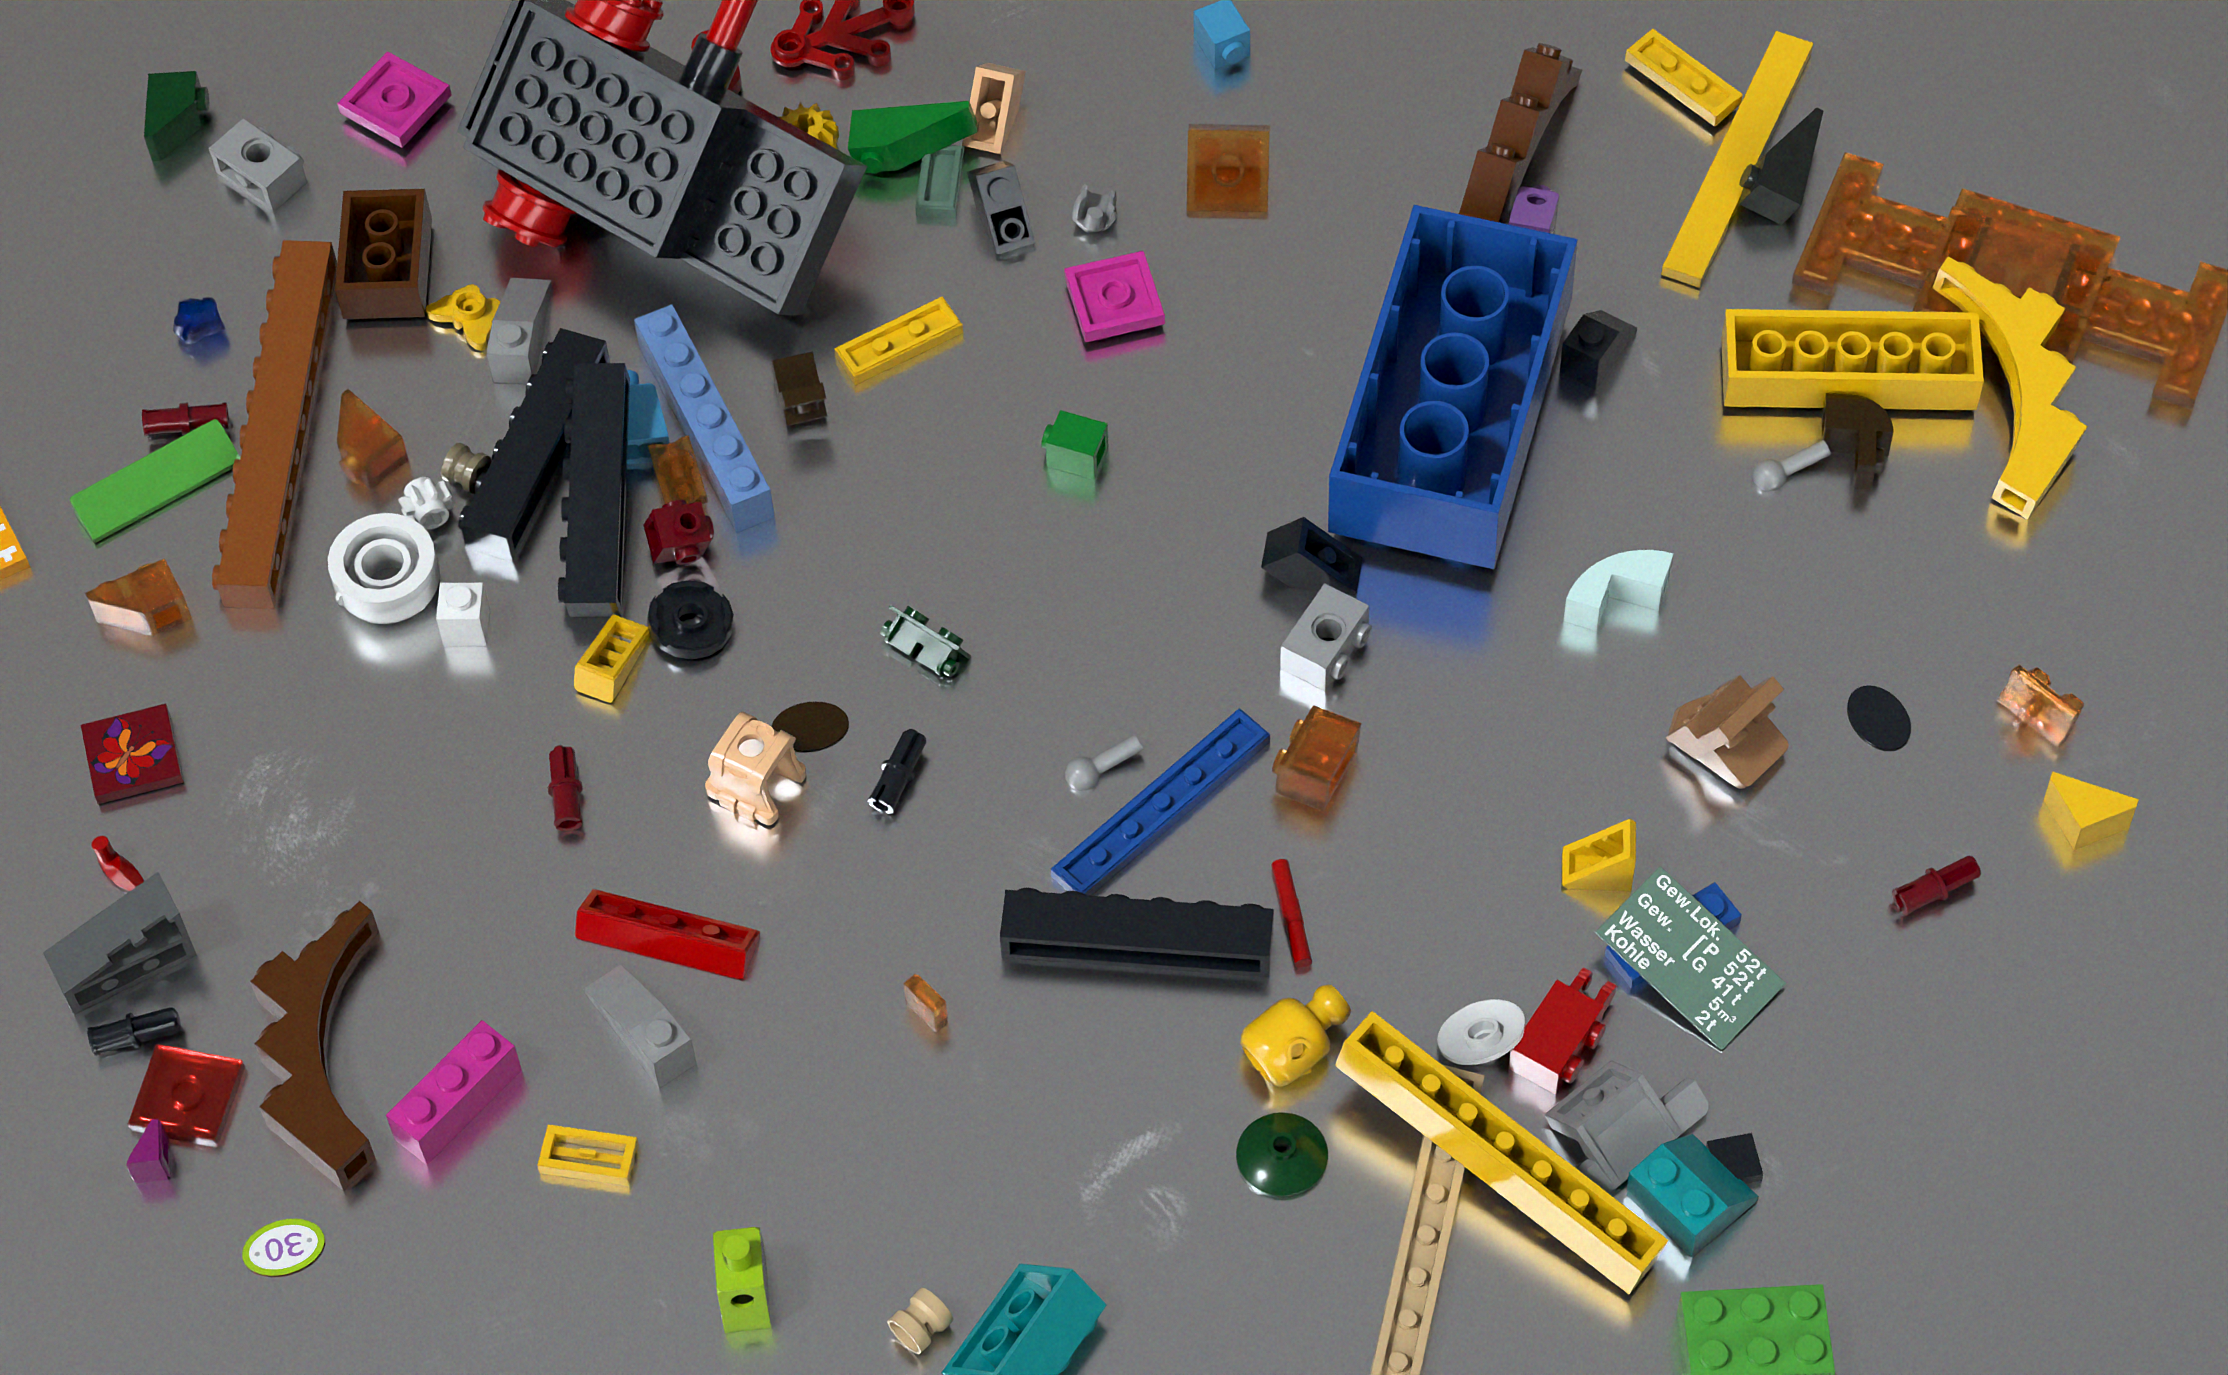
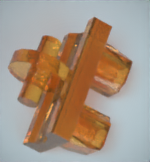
[648,435,708,504]
[1997,665,2084,747]

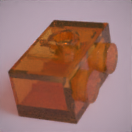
[1272,705,1362,811]

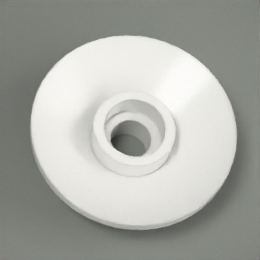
[1437,999,1526,1065]

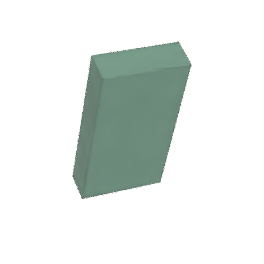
[915,145,965,218]

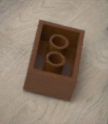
[335,188,432,319]

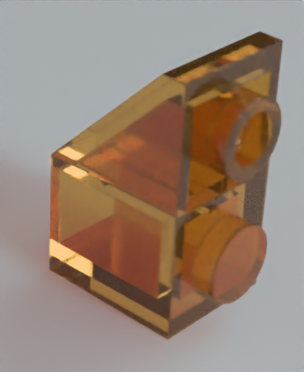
[85,558,192,636]

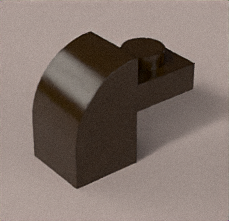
[770,351,828,426]
[1821,393,1894,490]

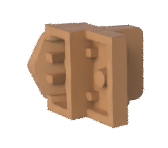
[1665,675,1789,789]

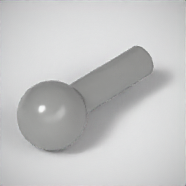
[1753,440,1831,491]
[1065,734,1144,791]

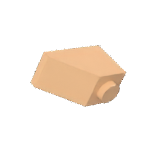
[962,63,1026,154]

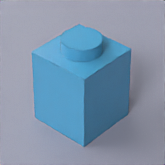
[1193,0,1250,69]

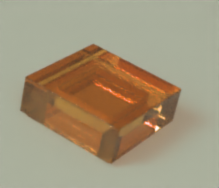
[903,974,948,1033]

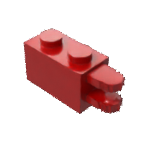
[1508,967,1618,1095]

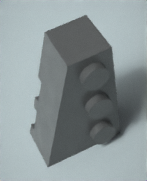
[43,872,197,1015]

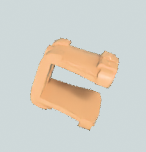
[705,711,806,825]

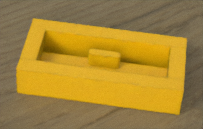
[537,1124,639,1186]

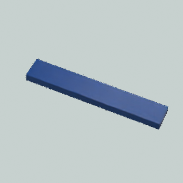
[1051,708,1270,896]

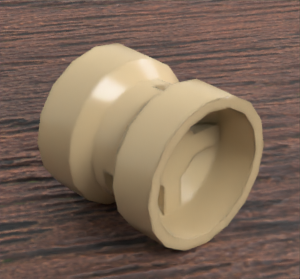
[887,1287,954,1354]

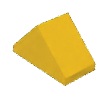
[2043,771,2139,850]
[1562,819,1636,892]

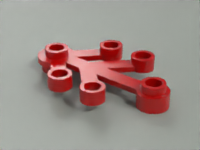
[770,0,915,80]

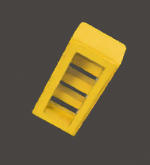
[574,614,650,703]

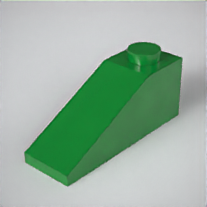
[848,101,979,173]

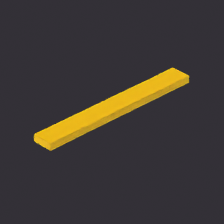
[1661,31,1813,288]

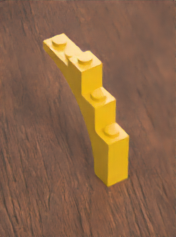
[1932,256,2088,520]

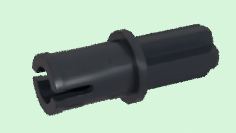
[868,729,926,814]
[87,1007,181,1056]

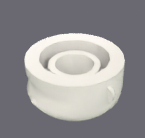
[328,513,440,624]

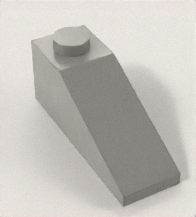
[486,278,552,384]
[583,964,697,1088]

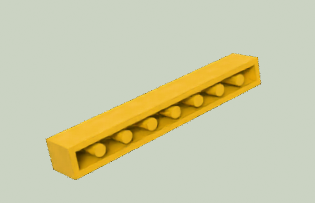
[1335,1011,1668,1294]

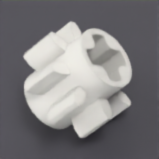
[399,477,454,529]

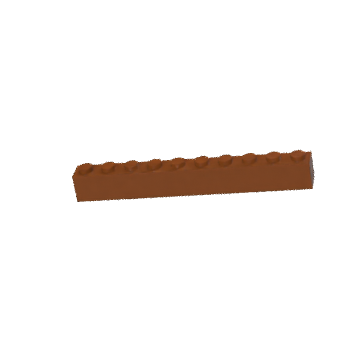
[212,240,337,609]

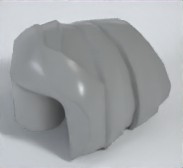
[1072,184,1117,233]

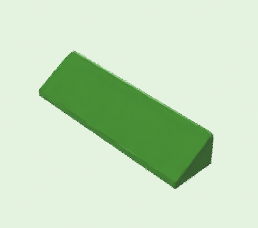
[69,419,241,543]

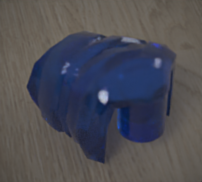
[173,297,226,344]

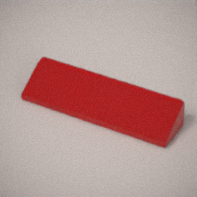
[575,889,760,980]

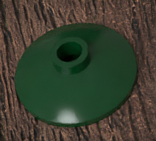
[1236,1112,1328,1198]

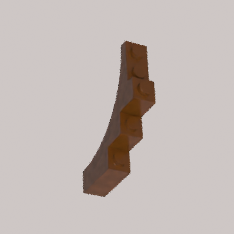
[1459,43,1582,224]
[250,901,379,1191]

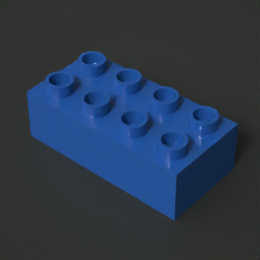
[1328,205,1578,569]

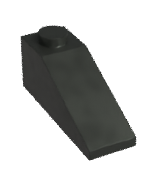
[1739,108,1824,225]

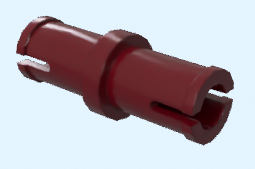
[142,402,229,436]

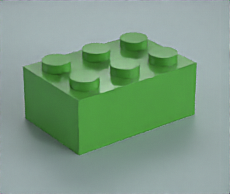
[1676,1284,1835,1375]

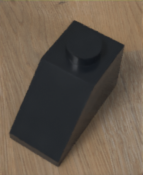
[1560,310,1637,390]
[1261,517,1363,596]

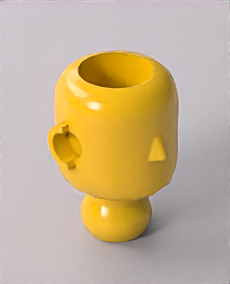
[1240,984,1351,1087]

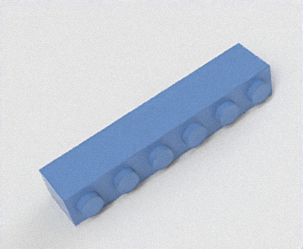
[634,304,775,533]

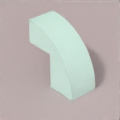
[1563,550,1674,631]

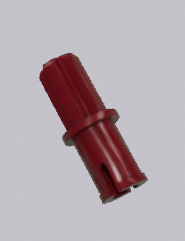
[547,745,583,831]
[1892,856,1981,916]

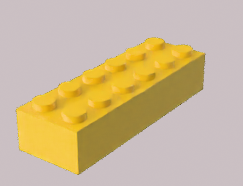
[1721,309,1984,410]

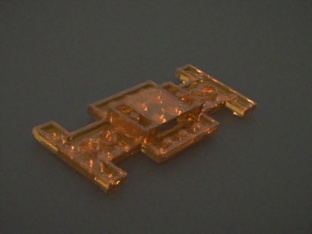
[1792,152,2228,409]

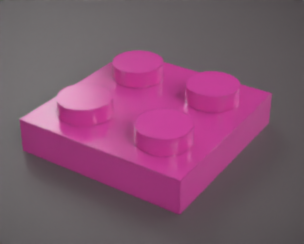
[337,51,452,148]
[1064,251,1165,342]

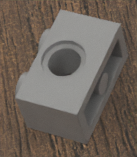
[209,118,307,213]
[1280,583,1372,691]

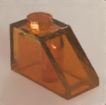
[337,389,409,490]

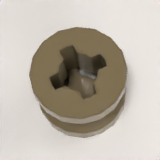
[441,443,492,494]

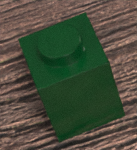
[144,71,209,161]

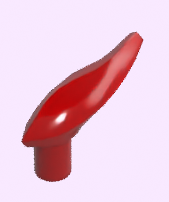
[91,836,144,891]

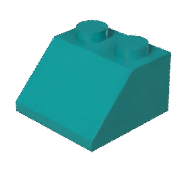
[1626,1134,1759,1258]

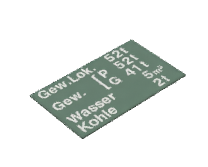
[1595,866,1786,1051]

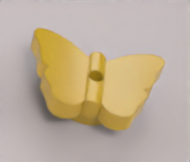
[425,284,500,351]

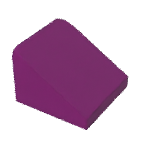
[126,1119,170,1183]

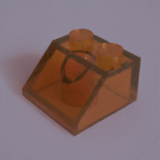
[1187,124,1270,212]

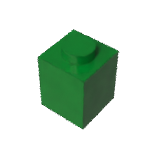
[1041,410,1109,480]

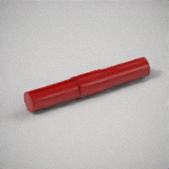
[1271,859,1312,968]

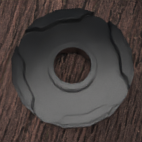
[647,580,734,659]

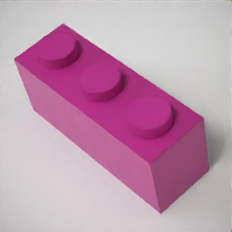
[386,1020,522,1165]

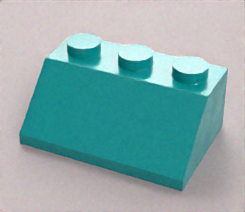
[941,1263,1107,1375]

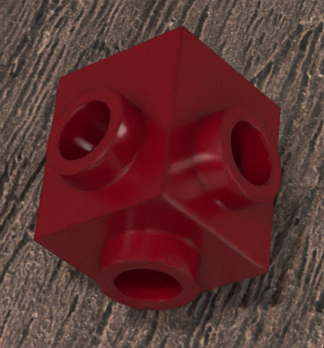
[643,500,714,565]

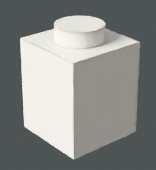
[436,583,490,647]

